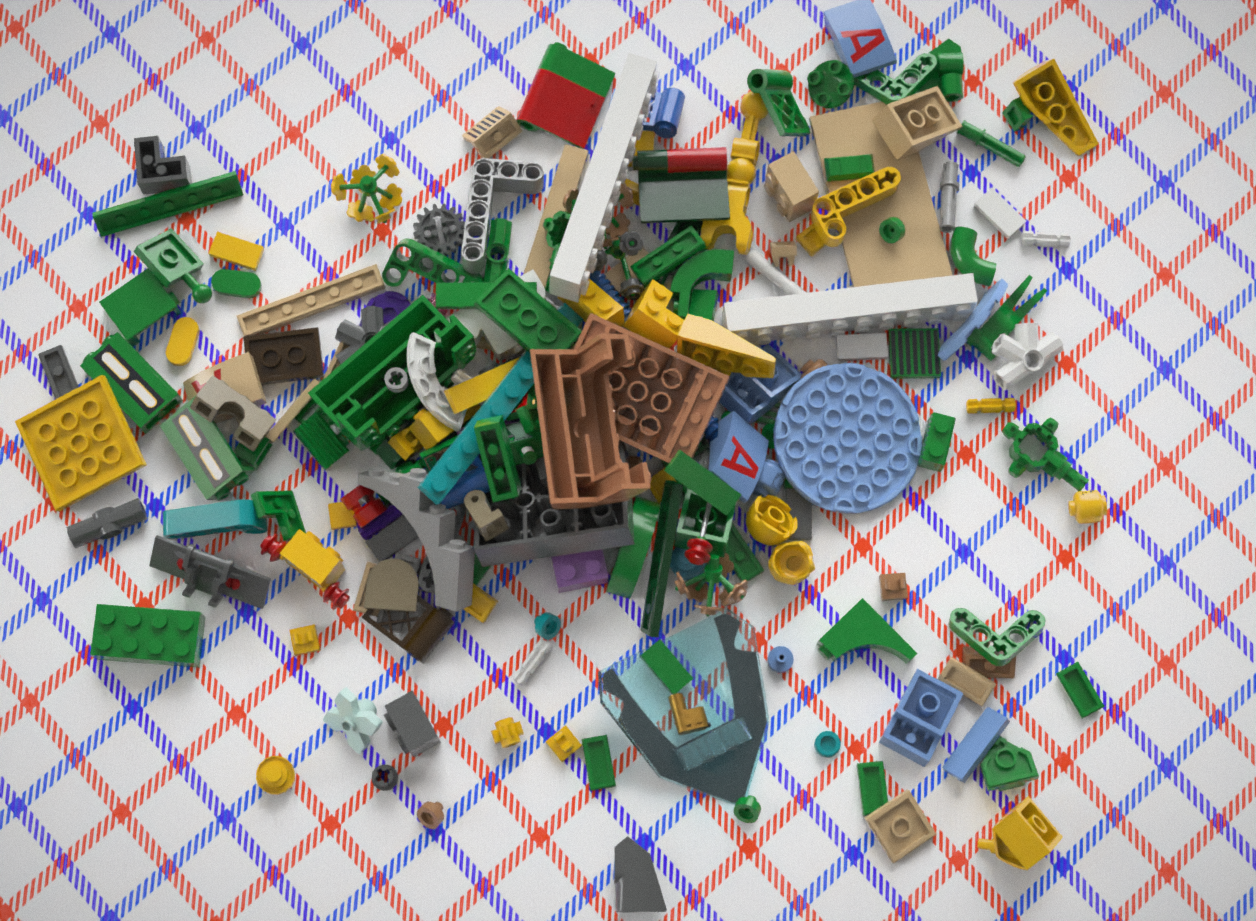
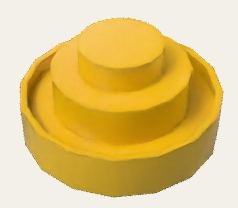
[256,756,295,795]

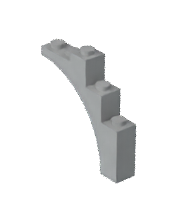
[358,467,475,612]

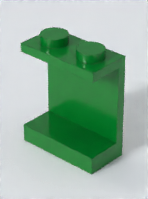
[99,268,181,347]

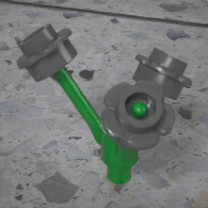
[594,231,644,300]

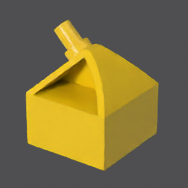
[977,796,1063,870]

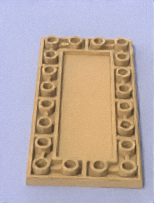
[809,102,953,287]

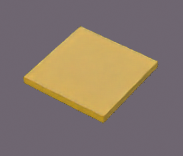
[15,375,147,512]

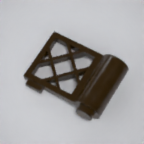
[362,595,455,664]

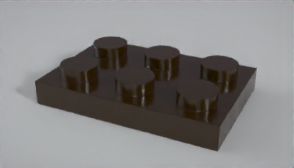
[243,327,324,385]

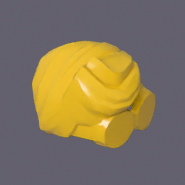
[768,541,816,585]

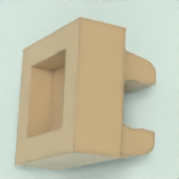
[770,241,797,267]

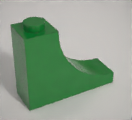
[816,598,917,664]

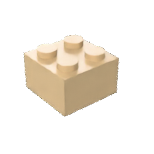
[764,151,819,223]

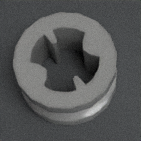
[384,367,409,393]

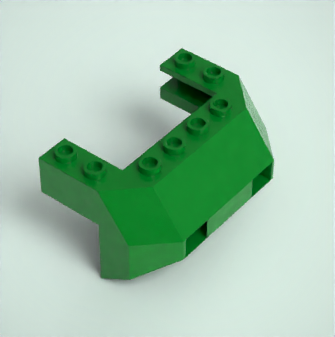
[308,295,477,451]

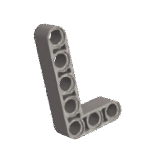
[461,158,544,274]

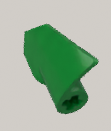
[917,38,964,102]

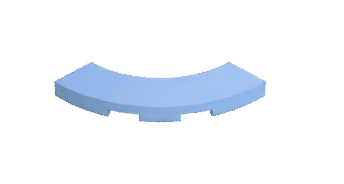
[938,278,1008,361]

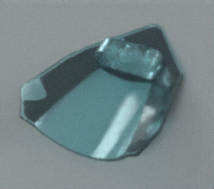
[598,608,769,805]

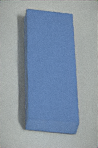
[942,707,1010,783]

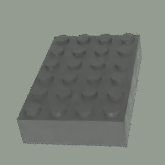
[474,442,635,567]

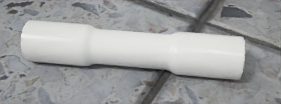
[744,249,807,295]

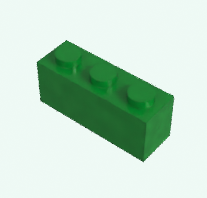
[474,415,521,502]

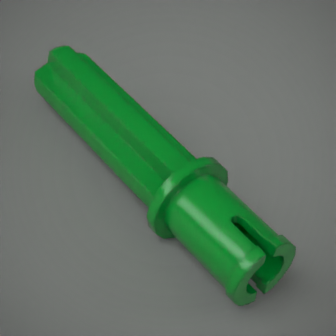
[957,119,1026,167]

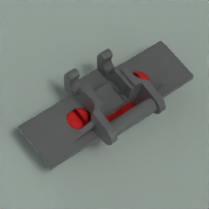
[149,535,271,609]

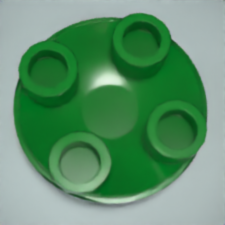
[807,60,854,109]

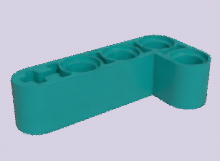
[163,499,267,539]

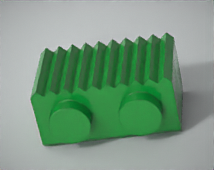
[292,412,350,470]
[918,412,956,472]

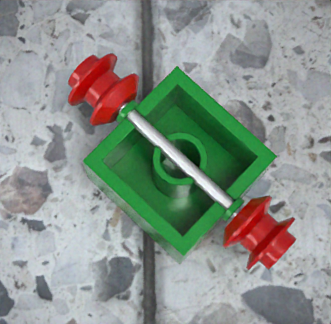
[674,488,736,565]

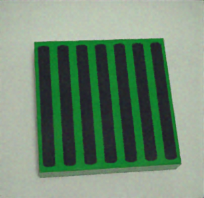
[888,328,941,379]

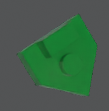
[980,736,1039,792]

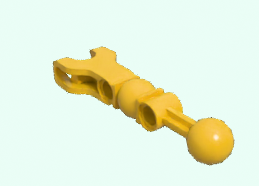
[700,91,769,255]

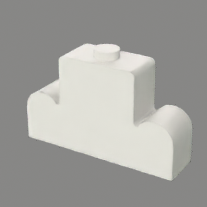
[446,269,546,361]

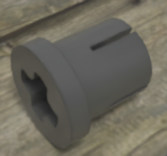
[372,764,398,791]

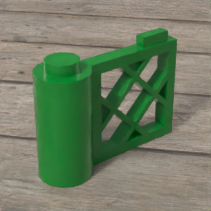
[747,68,811,137]

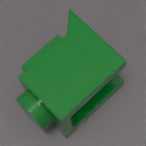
[234,437,273,471]

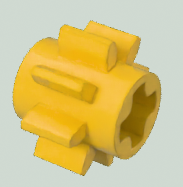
[491,717,524,748]

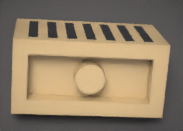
[462,106,523,159]

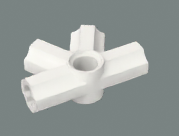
[992,323,1064,390]

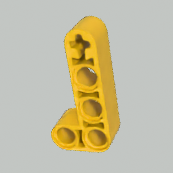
[810,167,901,248]

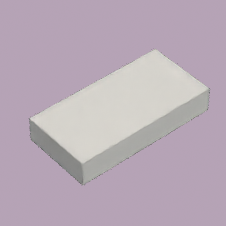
[973,187,1026,239]
[836,333,888,361]

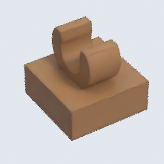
[879,572,908,601]

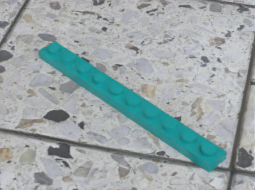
[417,303,583,505]

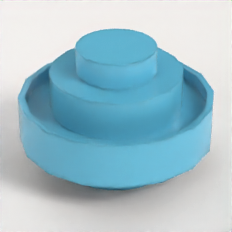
[670,547,707,581]

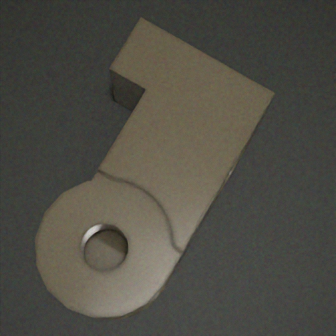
[464,490,509,542]

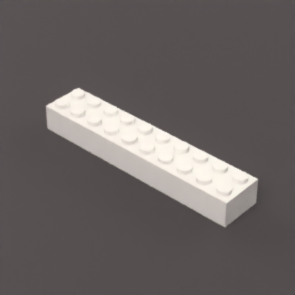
[549,52,660,302]
[721,273,978,345]

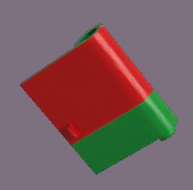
[516,42,616,149]

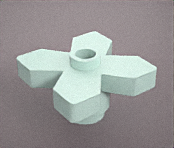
[323,687,383,754]

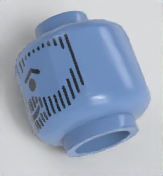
[753,459,786,497]

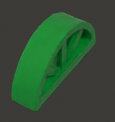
[606,496,660,599]

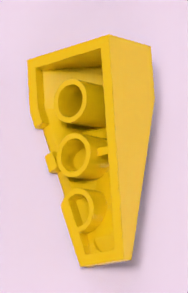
[1013,59,1099,156]
[677,314,776,378]

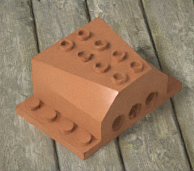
[573,313,730,463]

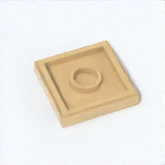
[864,789,937,863]

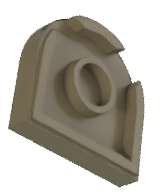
[364,559,419,613]

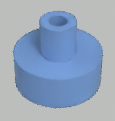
[767,646,794,673]

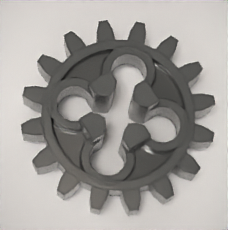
[413,203,465,257]

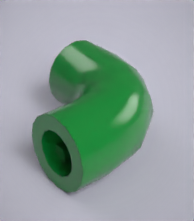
[951,226,997,287]

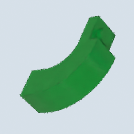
[670,249,734,320]

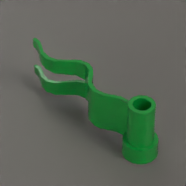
[966,274,1048,361]

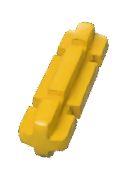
[966,398,1016,414]

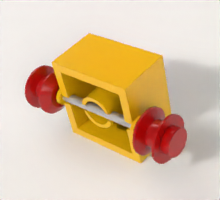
[260,529,350,610]

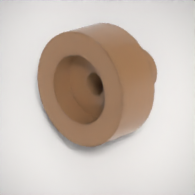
[417,801,444,829]

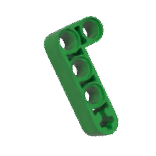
[382,238,484,287]

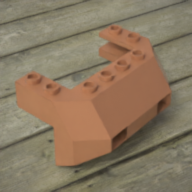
[530,334,651,509]

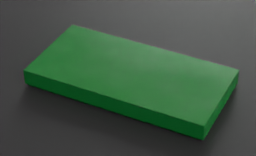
[474,268,582,353]

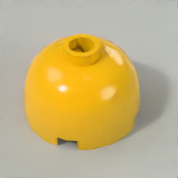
[745,494,797,546]

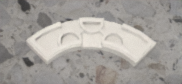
[407,332,467,432]

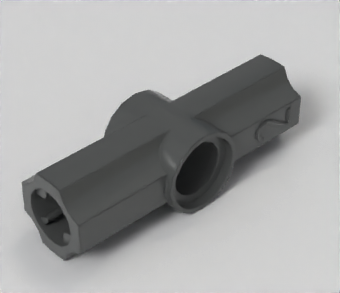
[66,498,148,548]

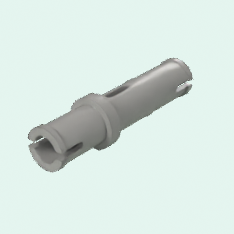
[939,161,960,233]

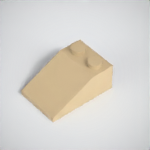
[872,86,962,160]

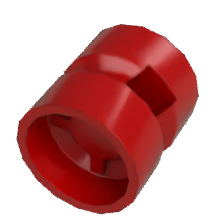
[340,485,387,528]

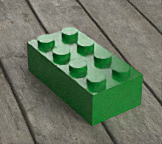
[90,604,206,668]

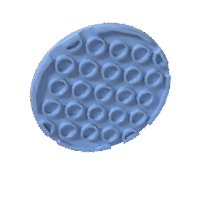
[774,363,922,514]

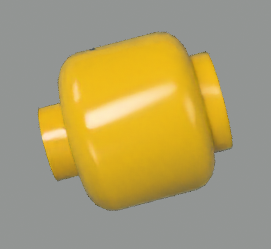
[1068,490,1107,524]

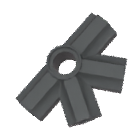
[335,306,392,365]

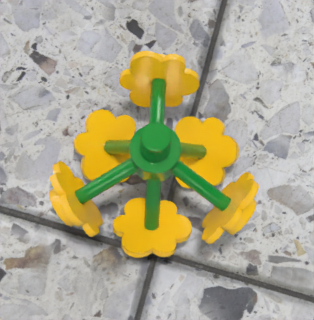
[331,154,403,224]

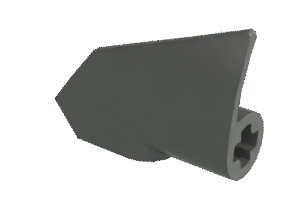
[614,836,667,913]

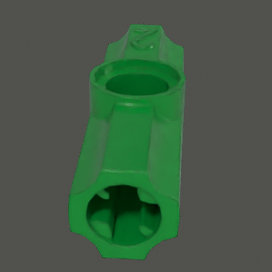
[484,218,512,282]

